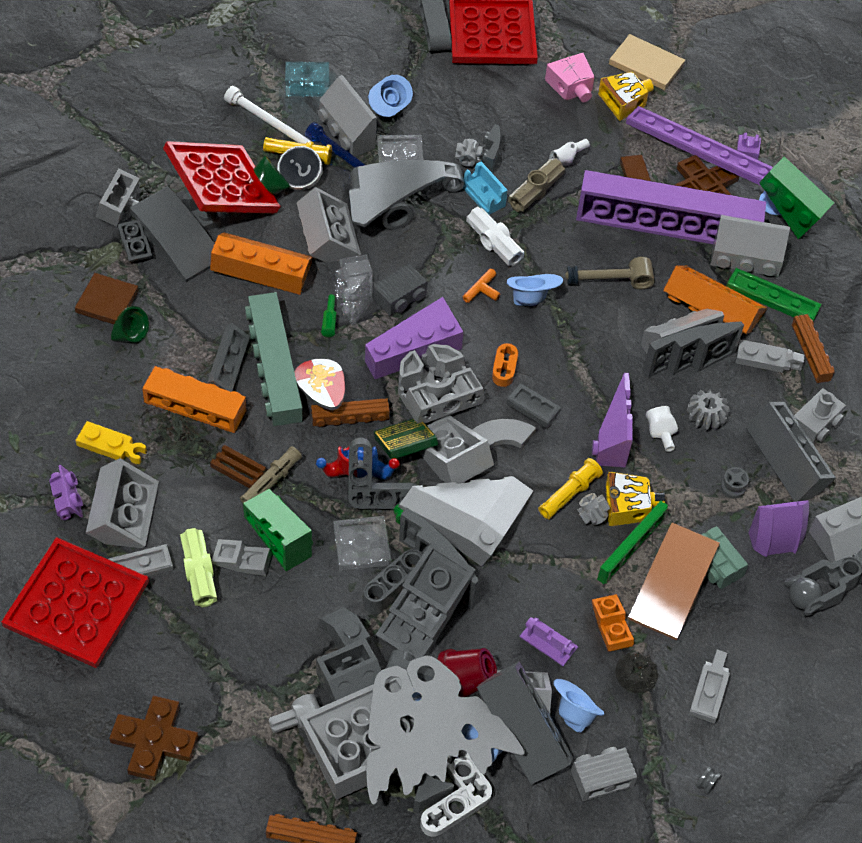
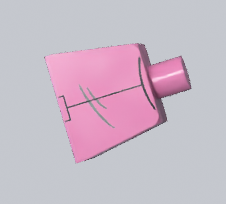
[545,53,594,102]

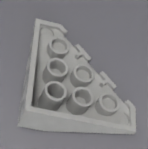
[398,476,533,566]

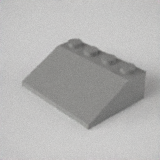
[300,676,415,800]

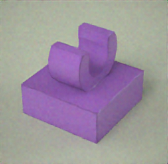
[736,133,761,160]

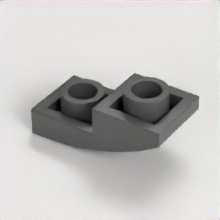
[482,124,500,173]
[117,220,152,263]

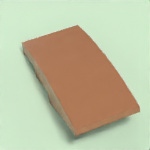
[629,523,720,640]

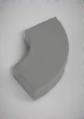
[473,419,536,449]

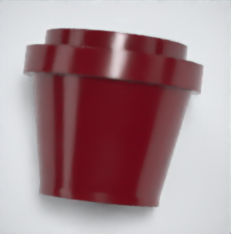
[437,648,497,697]

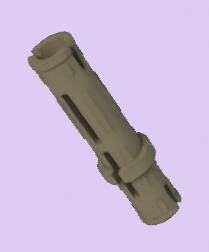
[240,446,302,503]

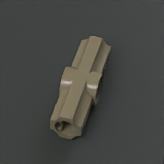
[508,158,565,212]

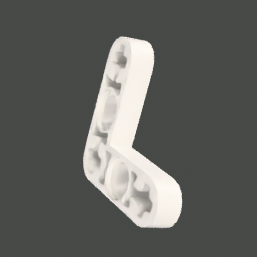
[420,750,492,837]

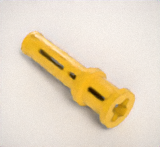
[263,137,332,165]
[538,458,603,520]

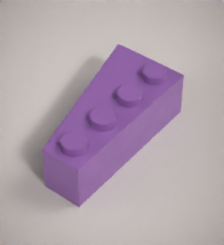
[365,297,463,379]

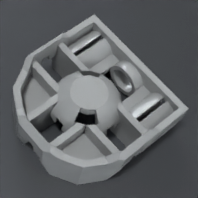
[398,344,484,423]

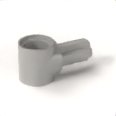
[269,694,320,733]

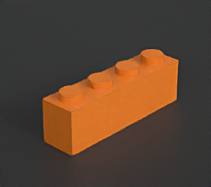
[142,366,246,433]

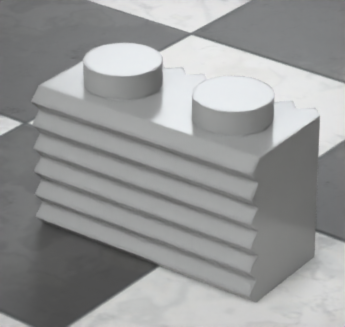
[571,747,637,801]

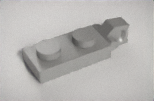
[736,339,805,373]
[689,650,730,724]

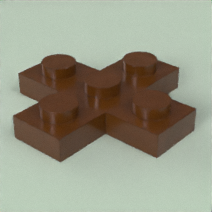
[674,155,739,195]
[109,696,198,781]

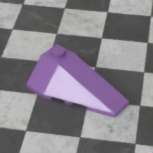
[592,373,632,467]

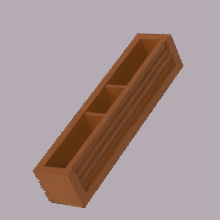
[792,314,835,383]
[311,398,389,427]
[266,814,357,843]

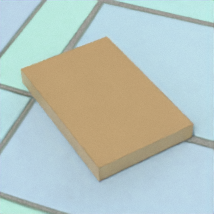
[609,34,685,90]

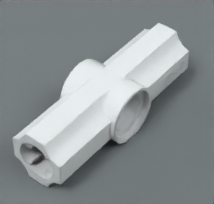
[466,207,524,267]

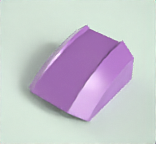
[748,500,809,557]

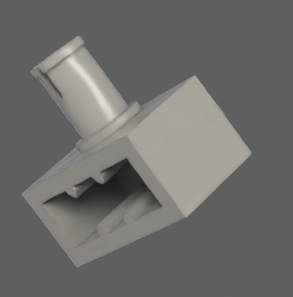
[96,168,140,227]
[794,388,846,445]

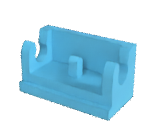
[463,162,508,215]

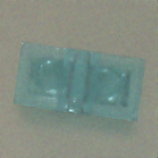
[285,62,329,96]

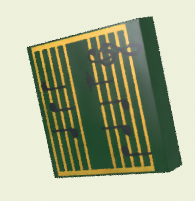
[373,419,438,459]

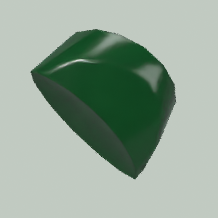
[253,155,291,195]
[111,306,149,343]

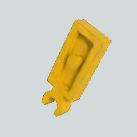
[76,421,147,464]

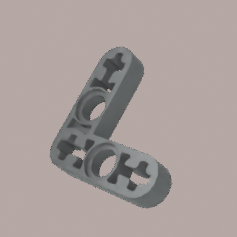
[348,438,418,509]

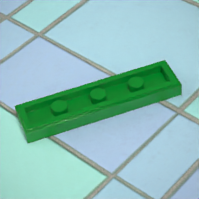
[727,268,822,321]
[597,501,668,585]

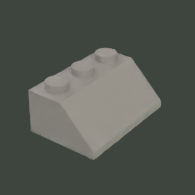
[318,75,377,158]
[297,187,361,263]
[710,215,790,277]
[641,309,724,354]
[86,458,159,548]
[809,497,862,563]

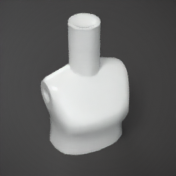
[549,139,590,166]
[646,406,678,452]

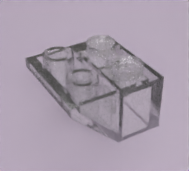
[335,254,373,325]

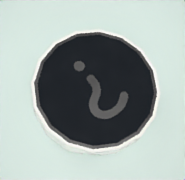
[278,146,323,191]

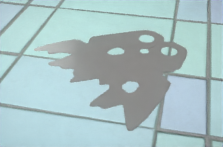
[366,656,524,804]

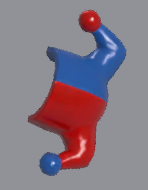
[316,446,400,480]

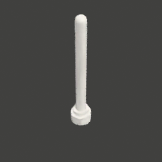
[224,86,311,144]

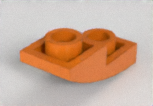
[592,594,634,652]

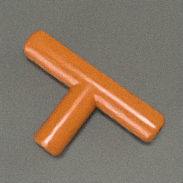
[463,268,500,303]

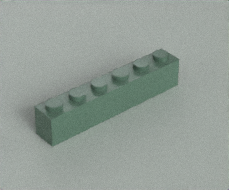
[245,292,302,426]

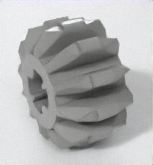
[687,389,729,431]

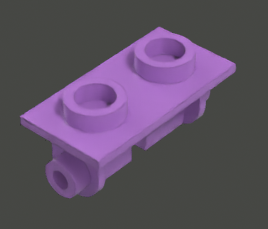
[49,465,83,520]
[520,617,578,666]

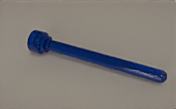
[305,122,365,168]

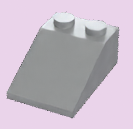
[419,415,494,484]

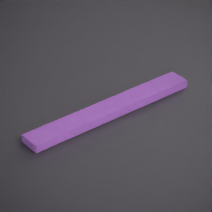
[626,106,773,186]

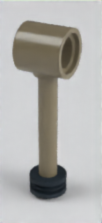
[565,257,654,289]

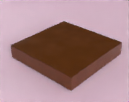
[75,273,139,324]

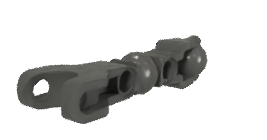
[783,549,862,615]

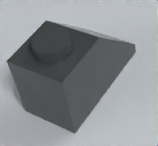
[320,607,370,649]

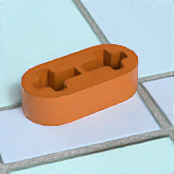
[492,343,518,387]

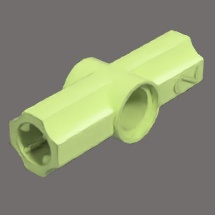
[180,528,217,607]

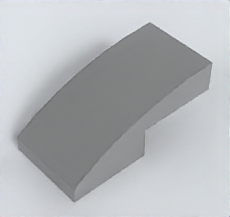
[212,539,272,576]

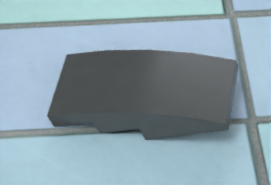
[130,186,214,282]
[643,321,744,378]
[399,508,478,609]
[376,542,476,659]

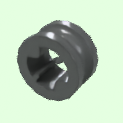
[696,766,721,795]

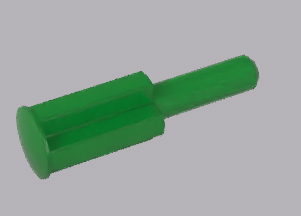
[321,294,336,337]

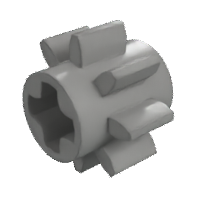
[455,139,483,167]
[577,493,610,525]

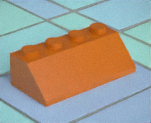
[210,232,313,295]
[663,265,767,336]

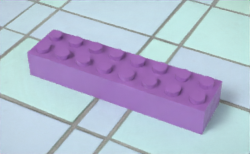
[576,170,766,244]

